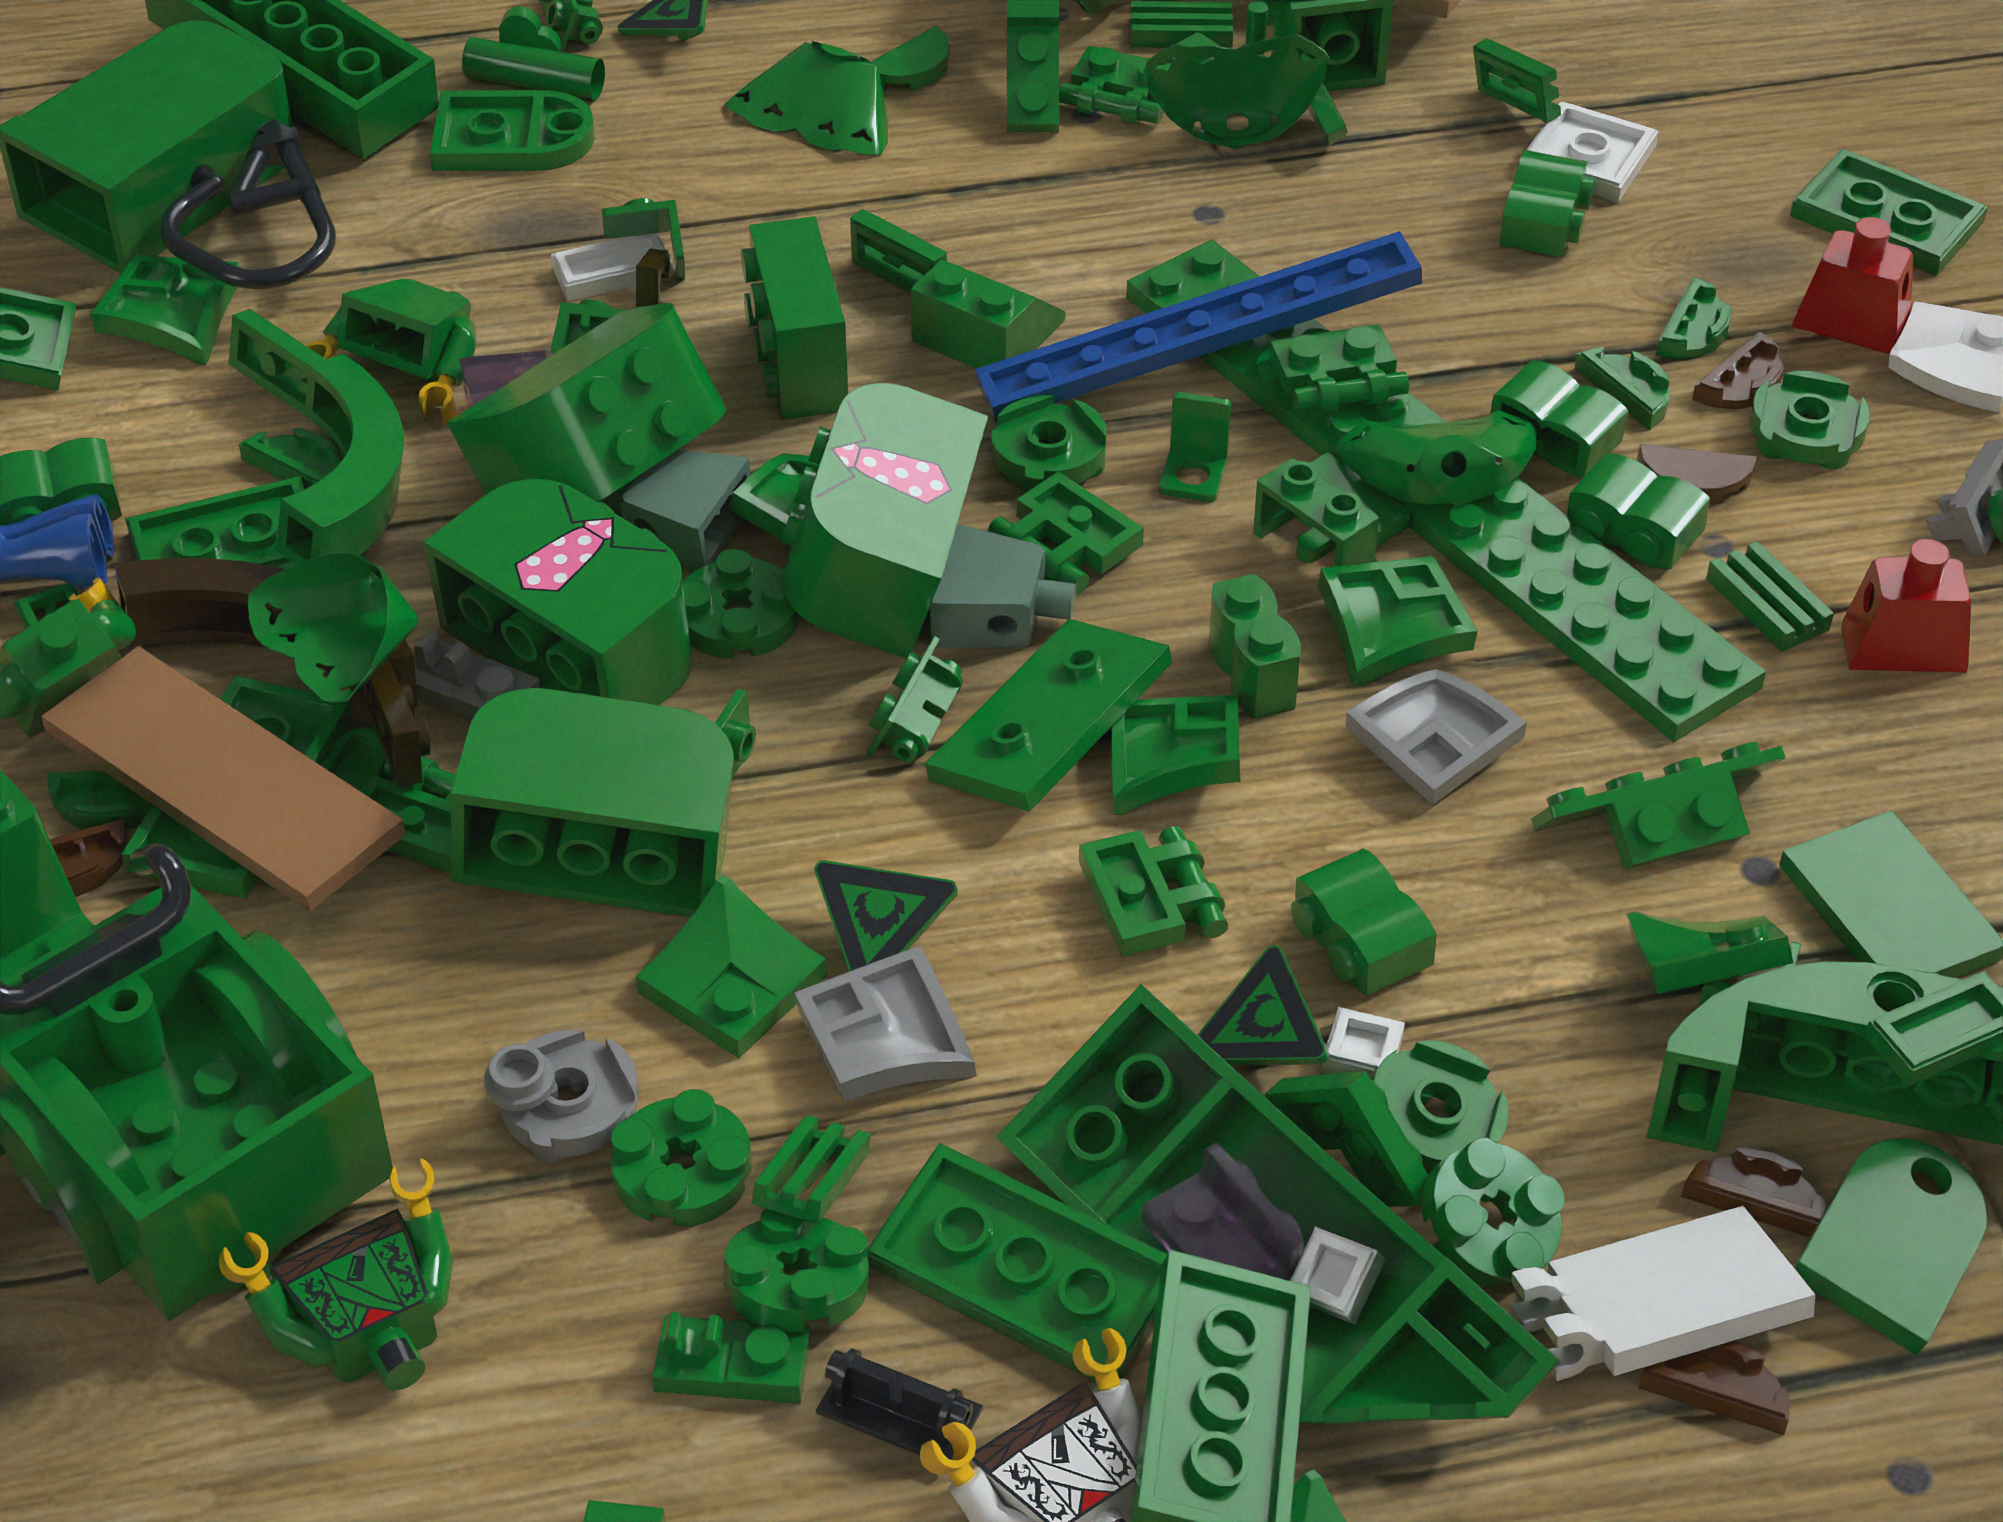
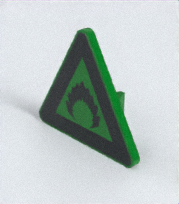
[617,0,708,41]
[814,860,958,972]
[1197,945,1329,1065]

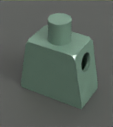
[603,450,751,571]
[930,524,1077,648]

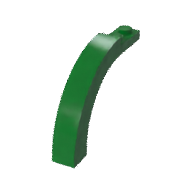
[1007,0,1059,132]
[228,309,404,564]

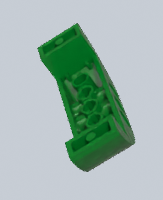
[1647,961,2003,1152]

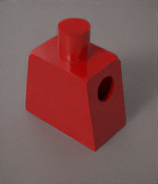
[1792,217,1913,354]
[1841,539,1971,673]

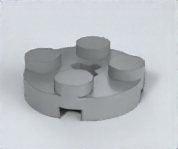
[500,1030,639,1163]

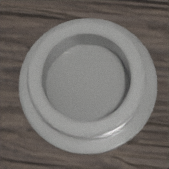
[484,1044,555,1111]

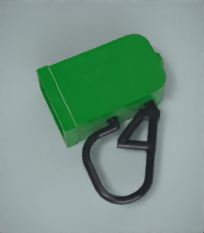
[0,20,336,289]

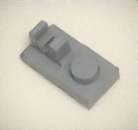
[1926,439,2003,556]
[414,630,540,721]

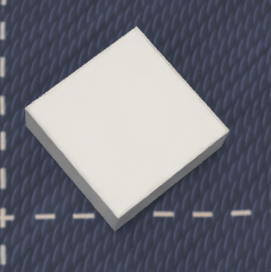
[1321,1007,1405,1080]
[1290,1227,1386,1325]

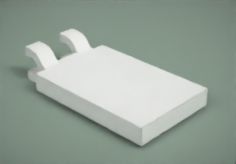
[1511,1206,1815,1381]

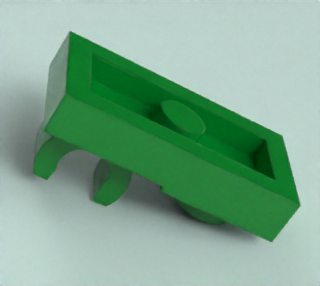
[652,1312,811,1404]

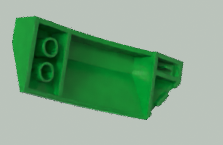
[996,984,1560,1424]

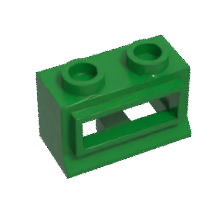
[1253,458,1379,566]

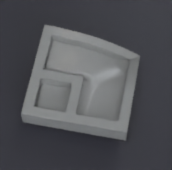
[1346,669,1527,805]
[794,945,977,1102]

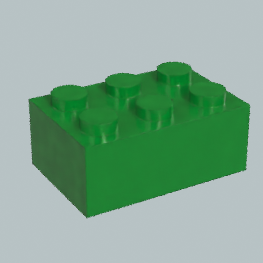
[741,216,848,420]

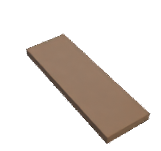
[41,646,406,912]

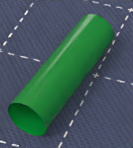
[462,37,605,100]

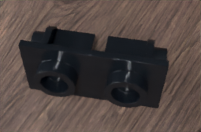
[816,1348,983,1460]

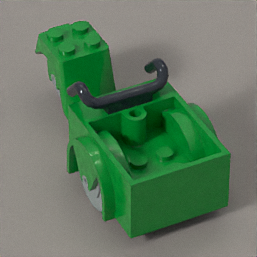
[0,770,393,1322]

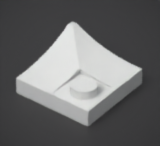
[1888,301,2003,413]

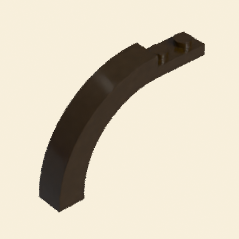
[115,558,431,787]

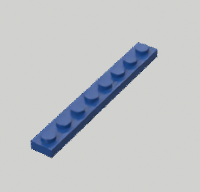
[975,231,1422,423]

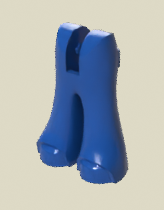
[0,494,115,589]

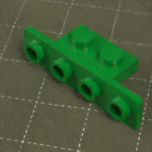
[1531,742,1786,870]

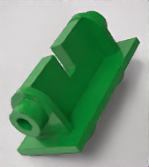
[538,0,603,52]
[866,636,963,762]

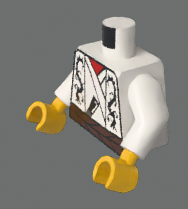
[920,1328,1142,1522]

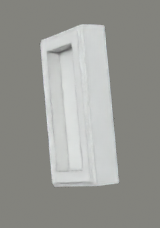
[551,233,673,302]

